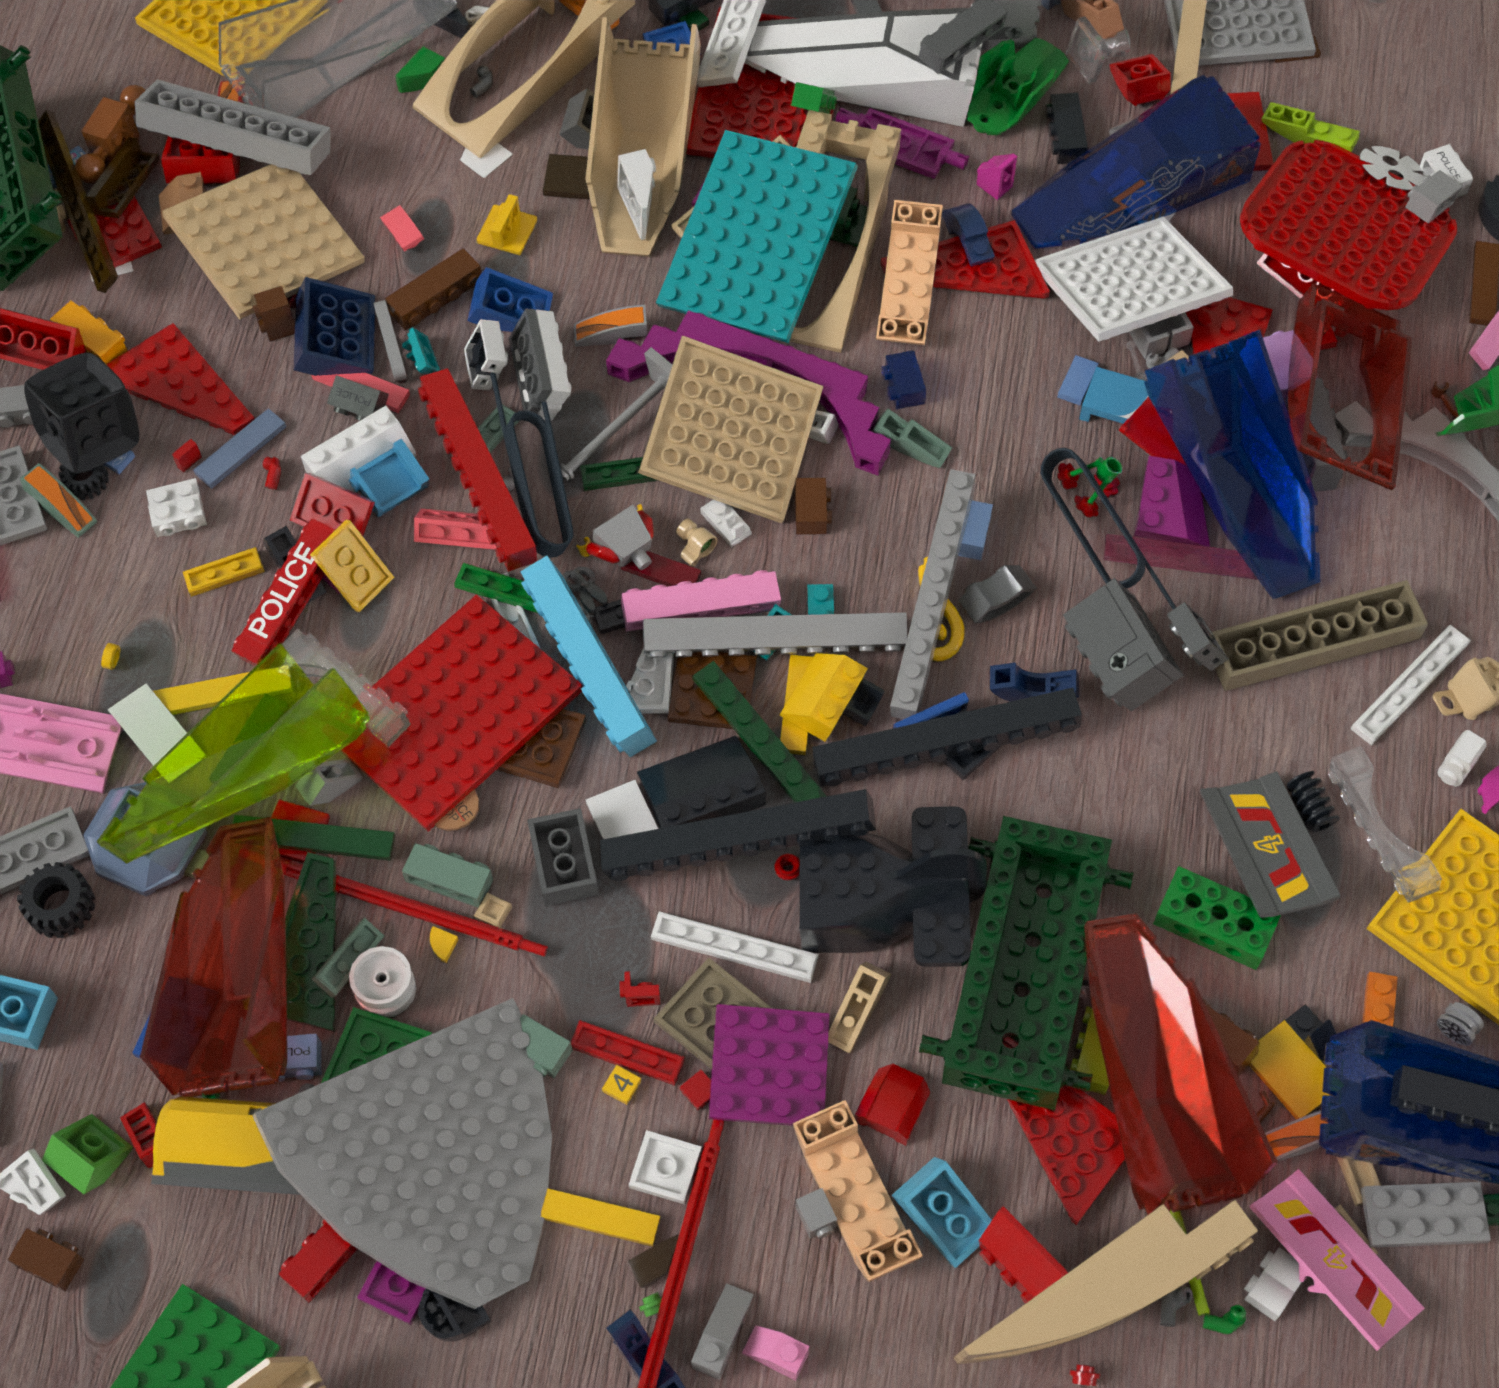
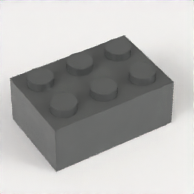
[527,808,599,906]

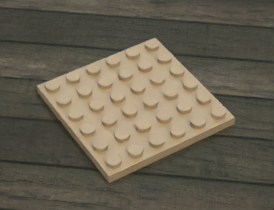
[163,164,365,320]
[638,336,823,523]

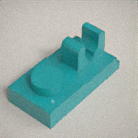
[402,328,440,375]

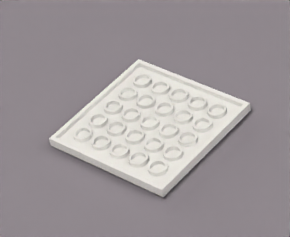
[1035,217,1233,342]

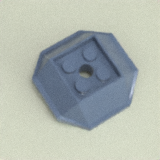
[83,781,208,896]

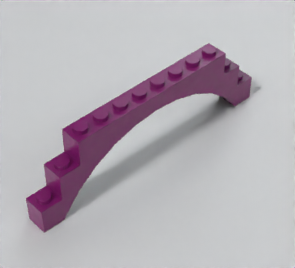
[606,310,891,476]

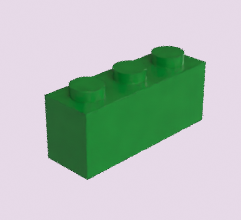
[791,82,837,114]

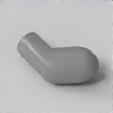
[1146,347,1180,371]

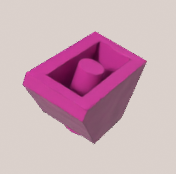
[976,154,1017,200]

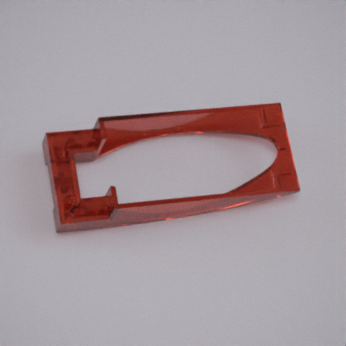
[1288,283,1413,490]

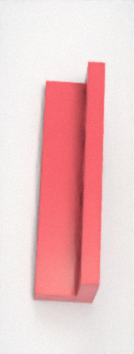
[414,508,497,550]

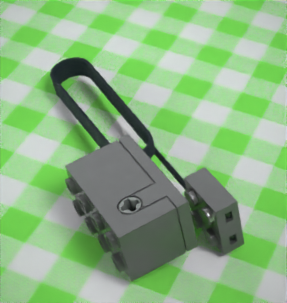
[1040,448,1228,711]

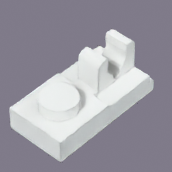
[700,500,752,548]

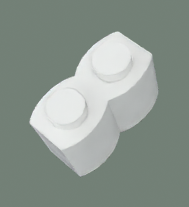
[1438,730,1486,787]
[1244,1247,1301,1321]

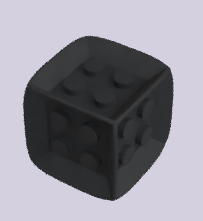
[24,353,140,473]

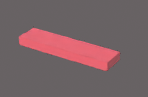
[311,373,410,413]

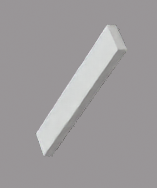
[1351,625,1471,746]
[651,912,819,983]

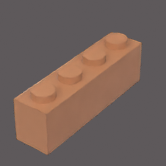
[1061,0,1124,39]

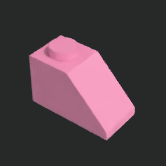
[742,1325,809,1381]

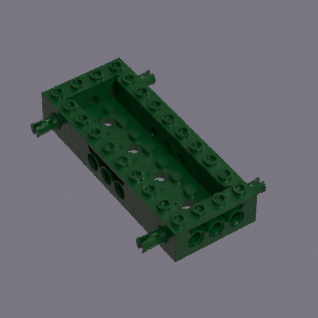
[0,45,63,291]
[919,816,1134,1110]

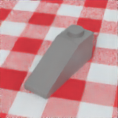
[691,1283,754,1380]

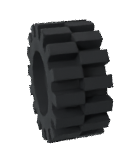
[58,464,109,500]

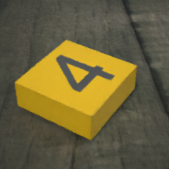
[602,1065,641,1105]

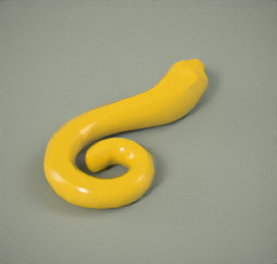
[918,557,965,662]

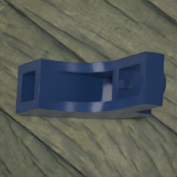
[942,203,995,267]
[990,662,1079,702]
[606,1309,685,1388]

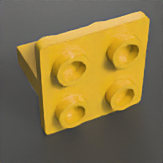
[477,194,537,255]

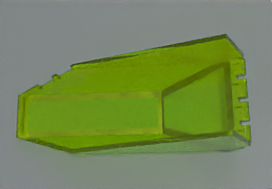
[96,643,370,864]

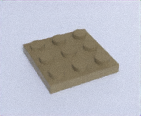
[654,958,773,1069]

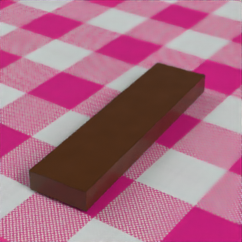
[1469,241,1499,326]

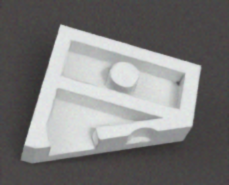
[0,1149,66,1215]

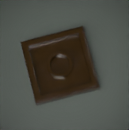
[542,154,590,200]

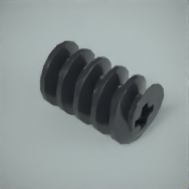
[1286,771,1340,832]

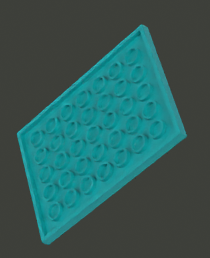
[656,130,858,343]

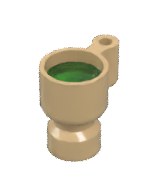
[676,519,717,567]

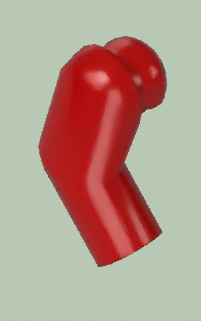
[263,457,281,490]

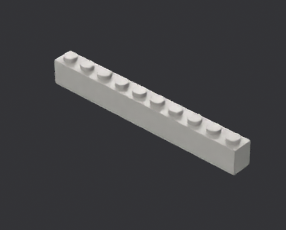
[890,469,976,719]
[643,612,907,658]

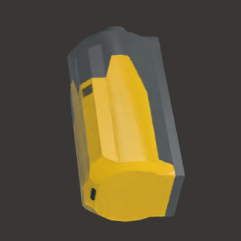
[151,1097,301,1195]

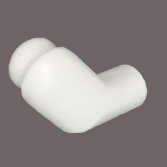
[465,6,489,24]

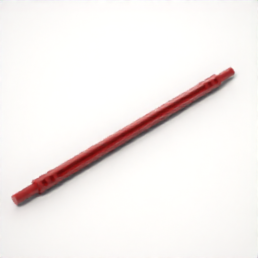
[239,848,548,957]
[637,1120,725,1388]

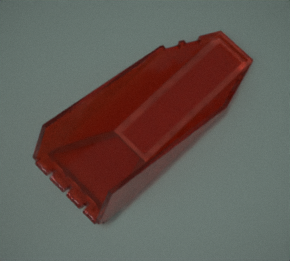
[140,817,288,1097]
[1084,913,1278,1215]

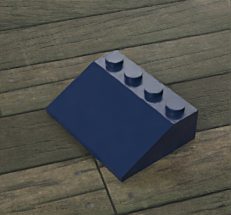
[293,277,375,376]

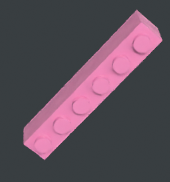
[621,570,781,632]

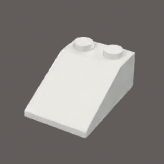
[617,149,656,240]

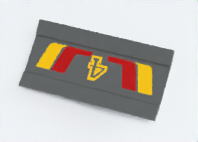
[1200,771,1340,917]

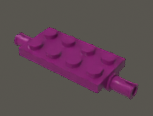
[836,107,969,179]

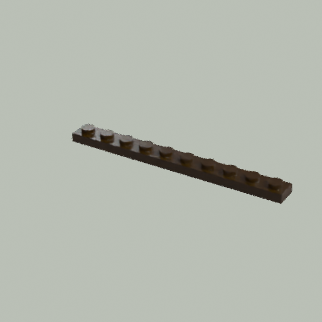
[38,110,118,293]

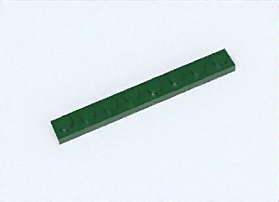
[692,661,826,802]

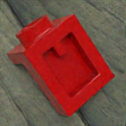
[619,971,661,1007]

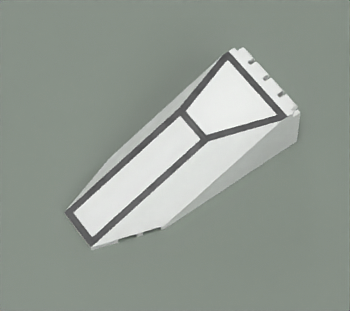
[744,8,982,127]

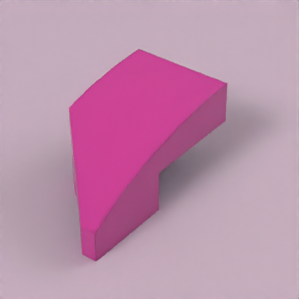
[1477,765,1499,814]

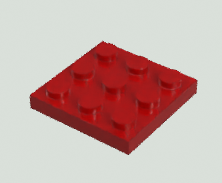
[67,196,162,268]

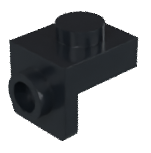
[843,679,885,727]

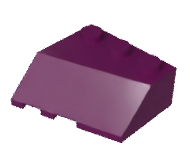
[1134,456,1210,549]

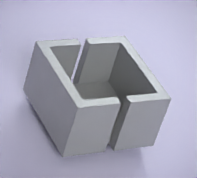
[1129,312,1194,360]

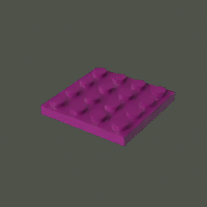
[708,1004,830,1126]

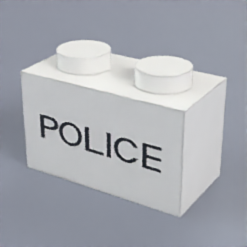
[1420,144,1473,197]

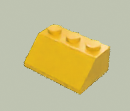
[780,653,868,742]

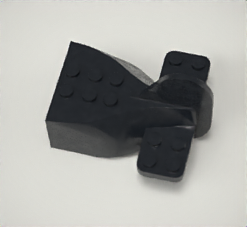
[799,806,987,967]

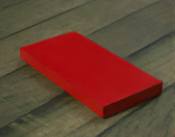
[1212,92,1274,172]

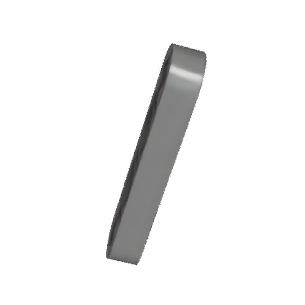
[374,300,407,382]

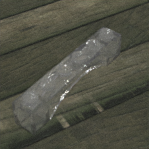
[275,629,411,747]
[1328,746,1442,903]

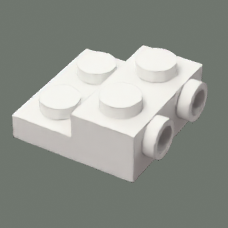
[146,478,207,537]

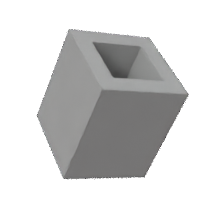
[795,1188,837,1239]

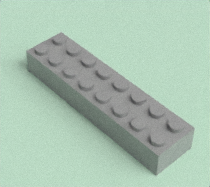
[135,79,331,175]

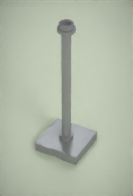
[560,347,672,482]

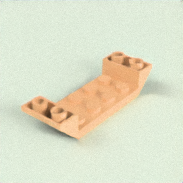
[876,200,943,345]
[793,1100,923,1282]

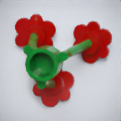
[1057,457,1123,518]

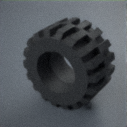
[17,862,95,938]

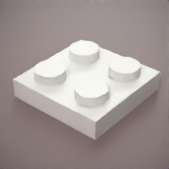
[629,1130,702,1204]

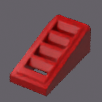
[120,1102,157,1168]

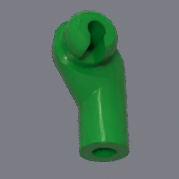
[1202,1305,1246,1334]

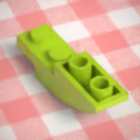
[1262,102,1360,152]

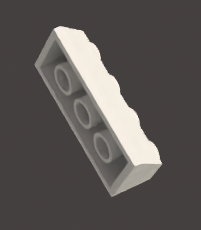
[301,406,417,493]

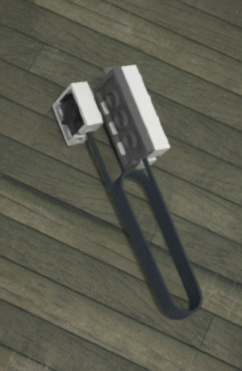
[464,308,574,558]

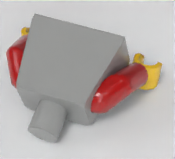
[576,504,654,570]

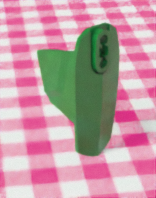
[966,38,1069,135]
[1435,365,1499,437]

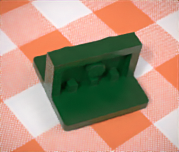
[830,187,868,247]

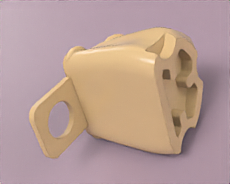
[1433,657,1499,720]

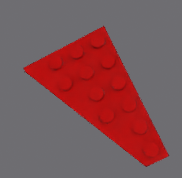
[880,220,1050,299]
[1185,297,1273,417]
[106,323,255,435]
[1002,1037,1143,1226]

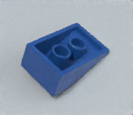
[467,267,553,332]

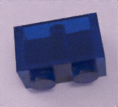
[881,350,926,410]

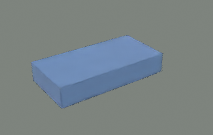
[1057,355,1099,406]

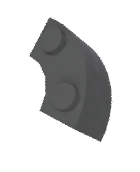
[959,565,1037,624]

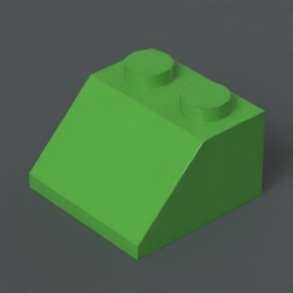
[42,1114,133,1194]

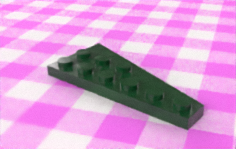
[254,852,336,1032]

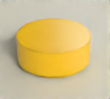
[101,643,120,670]

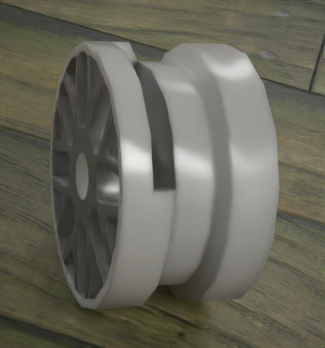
[1436,1002,1484,1046]

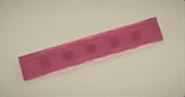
[1103,534,1260,580]

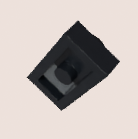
[1285,1004,1343,1065]

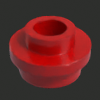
[775,854,800,881]
[1070,1364,1100,1386]

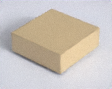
[474,893,512,928]

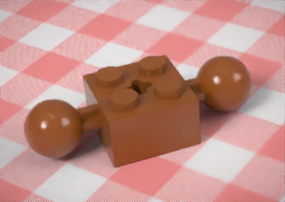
[75,85,146,184]

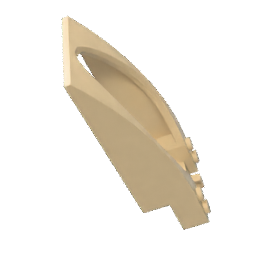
[413,0,635,159]
[753,110,901,353]
[954,1200,1258,1364]

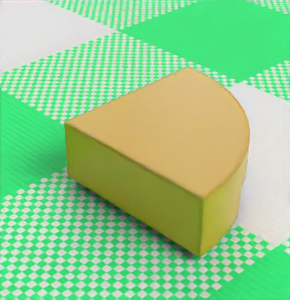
[430,926,459,963]

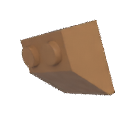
[159,172,207,235]

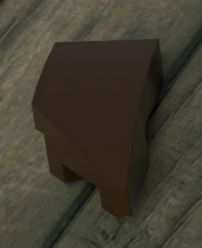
[628,1234,679,1288]

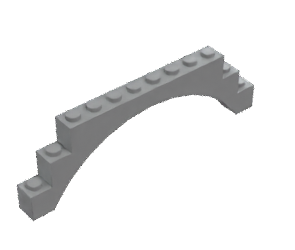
[1335,401,1499,522]

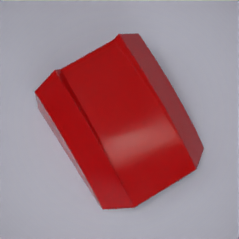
[1109,54,1171,107]
[854,1063,931,1146]

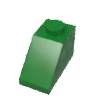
[395,46,445,93]

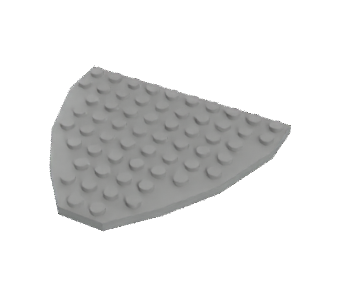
[253,998,552,1309]

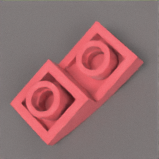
[380,205,424,252]

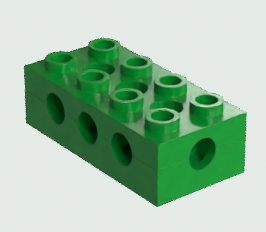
[1153,866,1281,970]

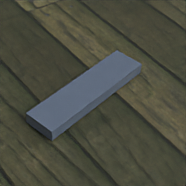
[193,408,286,489]

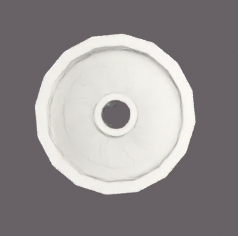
[349,946,416,1018]

